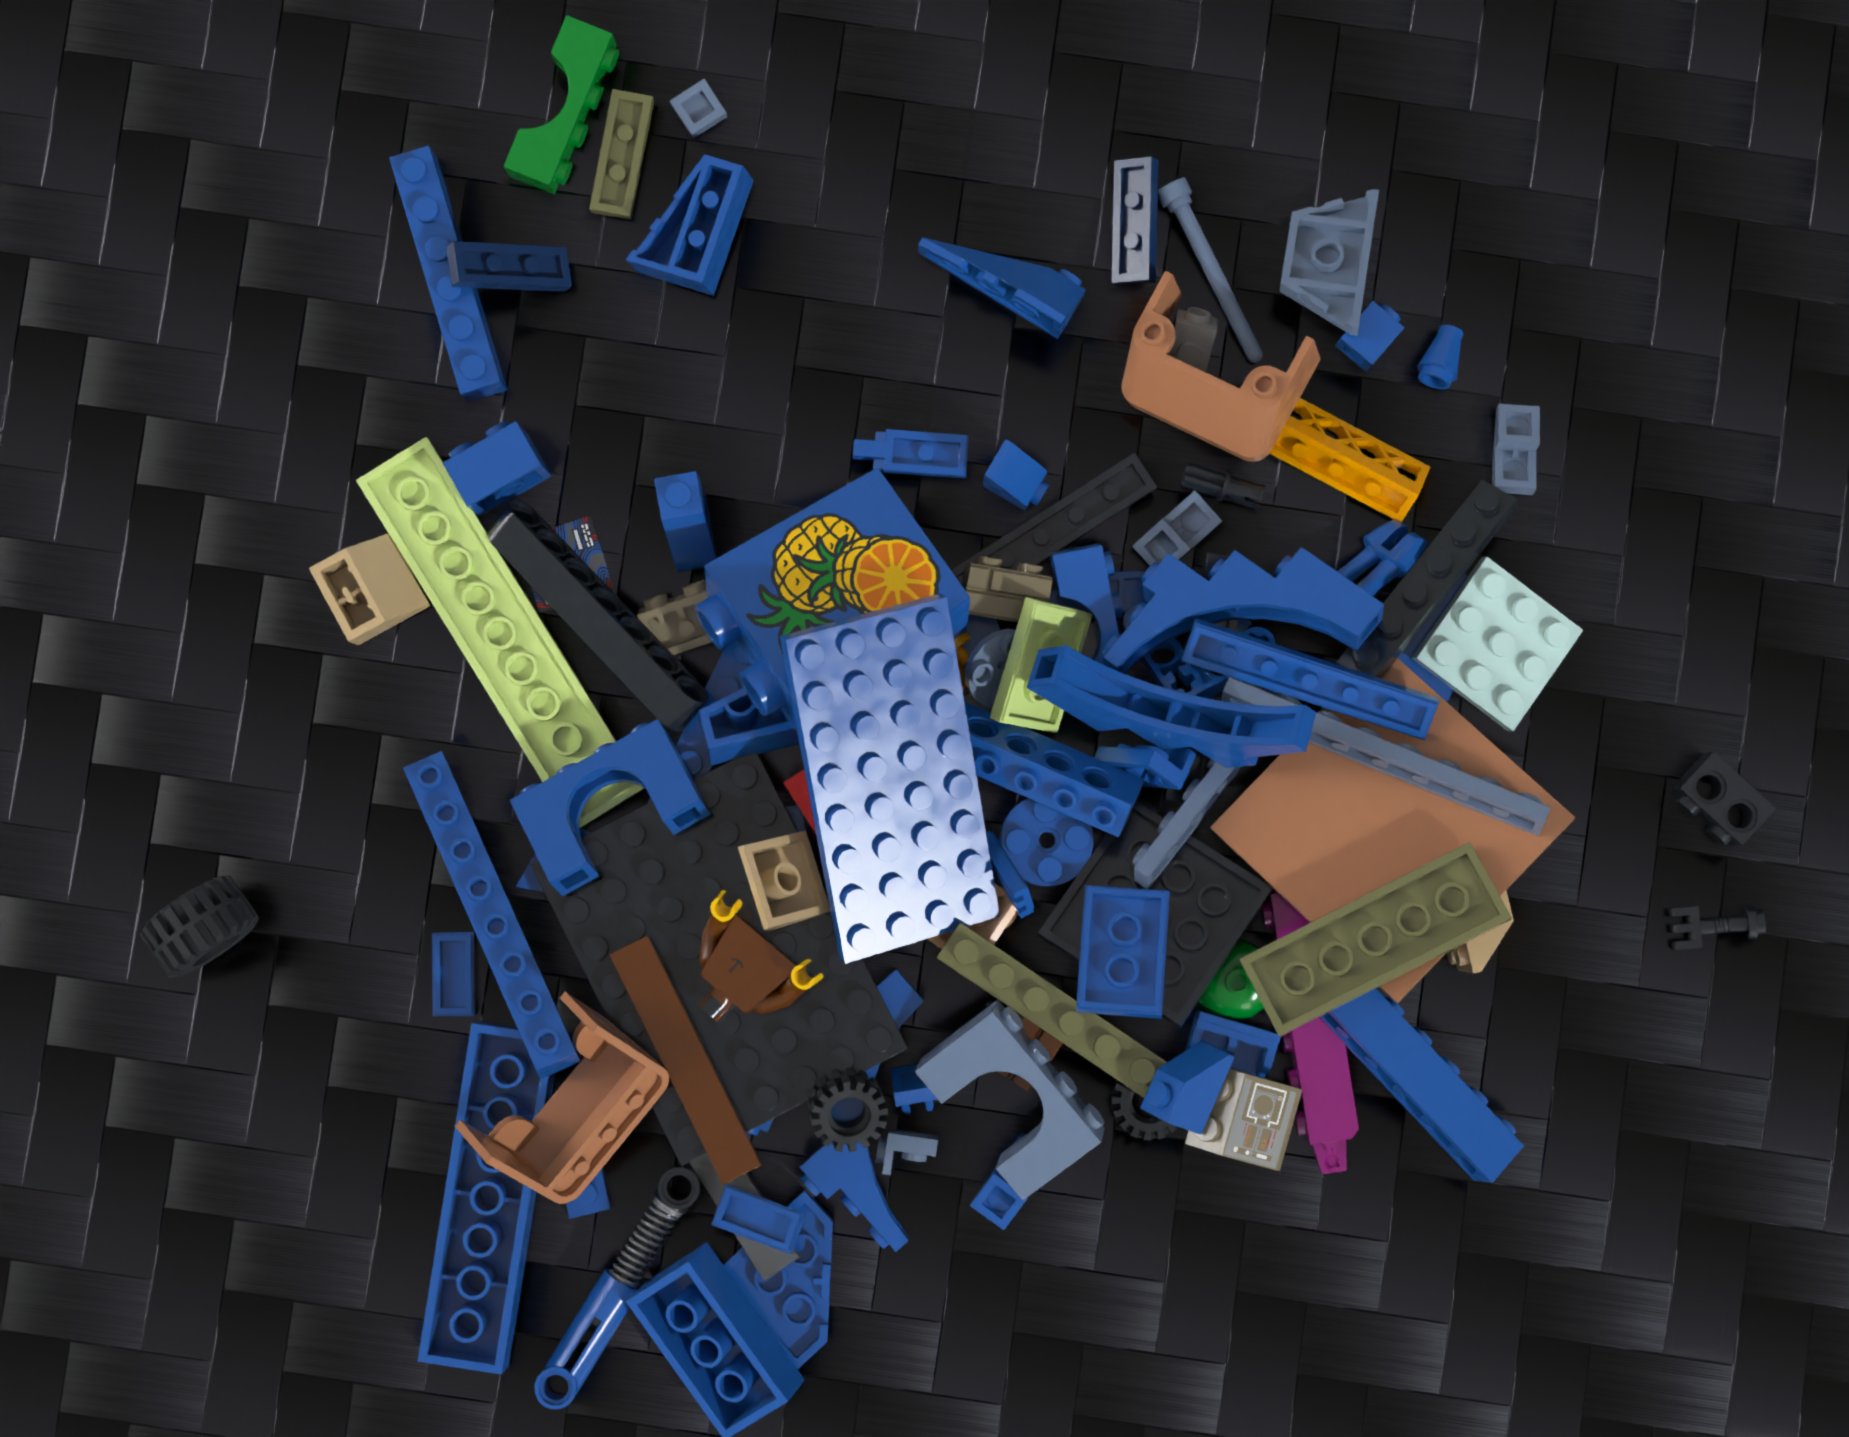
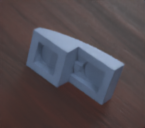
[1492,404,1540,495]
[1132,490,1222,565]

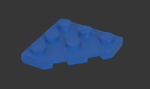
[723,1190,833,1369]

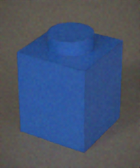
[1335,301,1405,372]

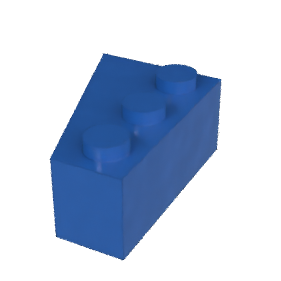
[626,154,754,296]

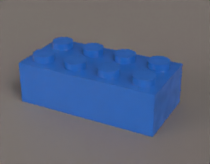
[626,1242,805,1437]

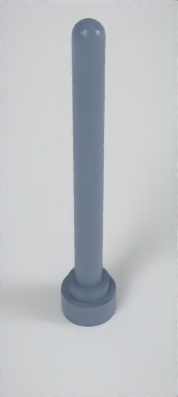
[1158,177,1263,363]

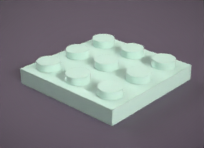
[1411,557,1583,731]

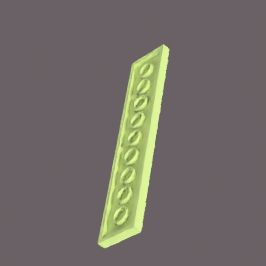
[356,437,645,829]

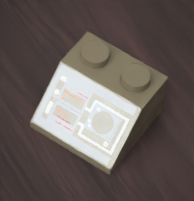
[1185,1067,1303,1171]

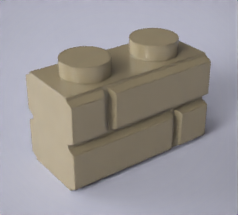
[962,555,1053,622]

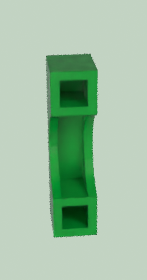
[503,15,619,195]

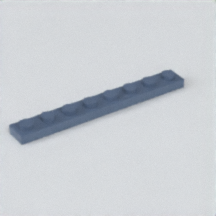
[1222,677,1551,836]

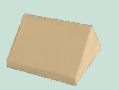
[738,830,830,931]

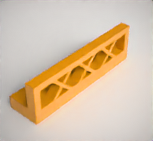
[1269,398,1430,522]

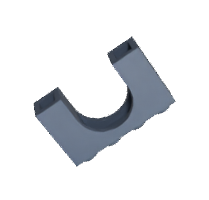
[915,1000,1105,1201]

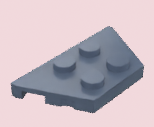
[1280,189,1379,336]

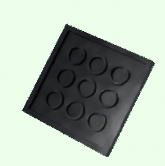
[1038,801,1273,1029]

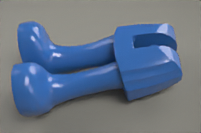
[1337,519,1428,596]

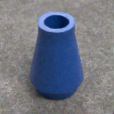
[1417,325,1464,390]

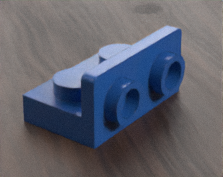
[1094,744,1196,790]

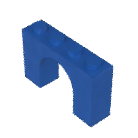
[510,719,711,896]

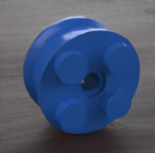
[999,798,1093,887]

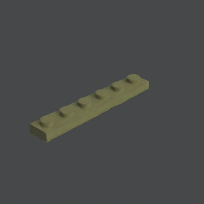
[936,923,1167,1098]

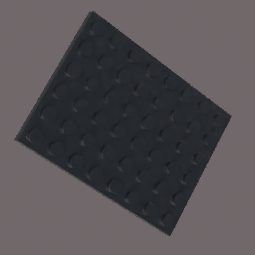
[531,753,908,1166]

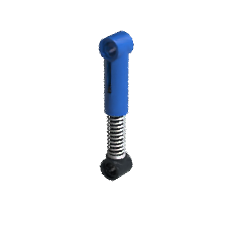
[534,1163,703,1409]

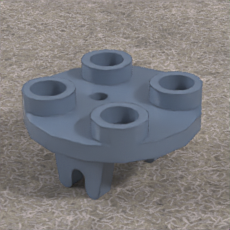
[964,628,1016,708]

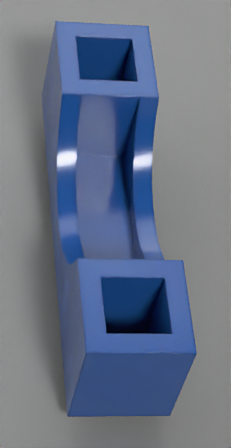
[1049,543,1134,677]

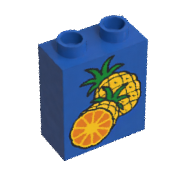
[695,467,970,732]

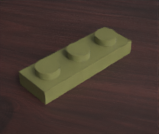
[589,89,654,220]

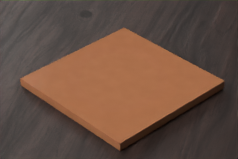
[1210,658,1575,1004]

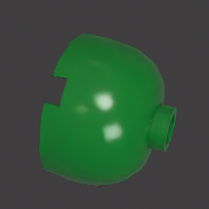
[1198,939,1264,1021]

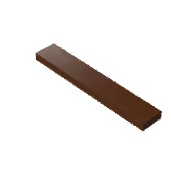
[610,935,762,1185]

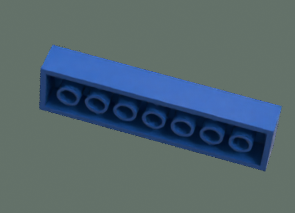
[418,1020,555,1375]

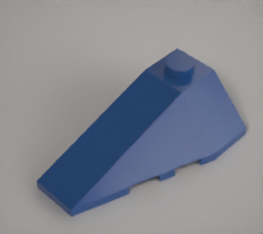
[918,238,1086,339]

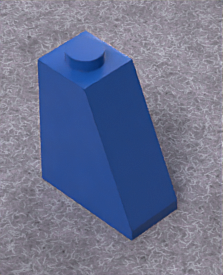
[654,471,717,573]

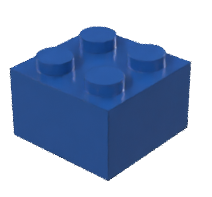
[443,421,552,517]

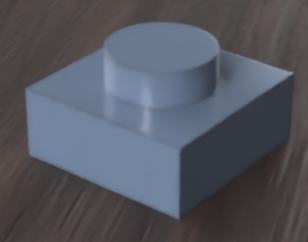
[670,79,727,139]

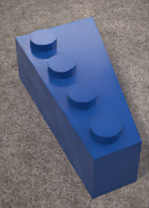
[699,688,799,766]

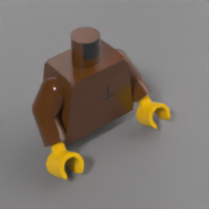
[699,890,823,1022]

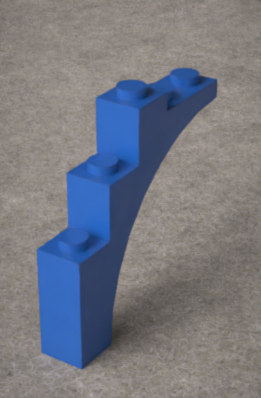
[1103,547,1384,674]
[1027,645,1317,768]
[799,968,924,1252]

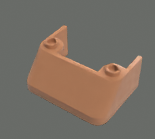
[1121,271,1321,462]
[455,992,669,1204]

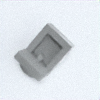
[1168,307,1218,372]

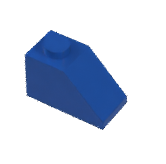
[983,439,1050,511]
[1140,1041,1235,1135]

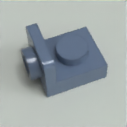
[875,1128,938,1175]

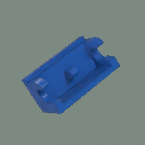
[1184,1009,1281,1077]

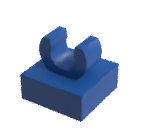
[890,1064,938,1115]

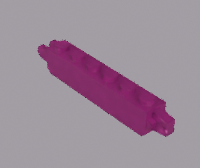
[1261,888,1359,1174]

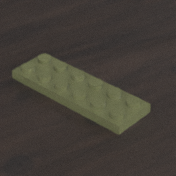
[1239,842,1512,1037]

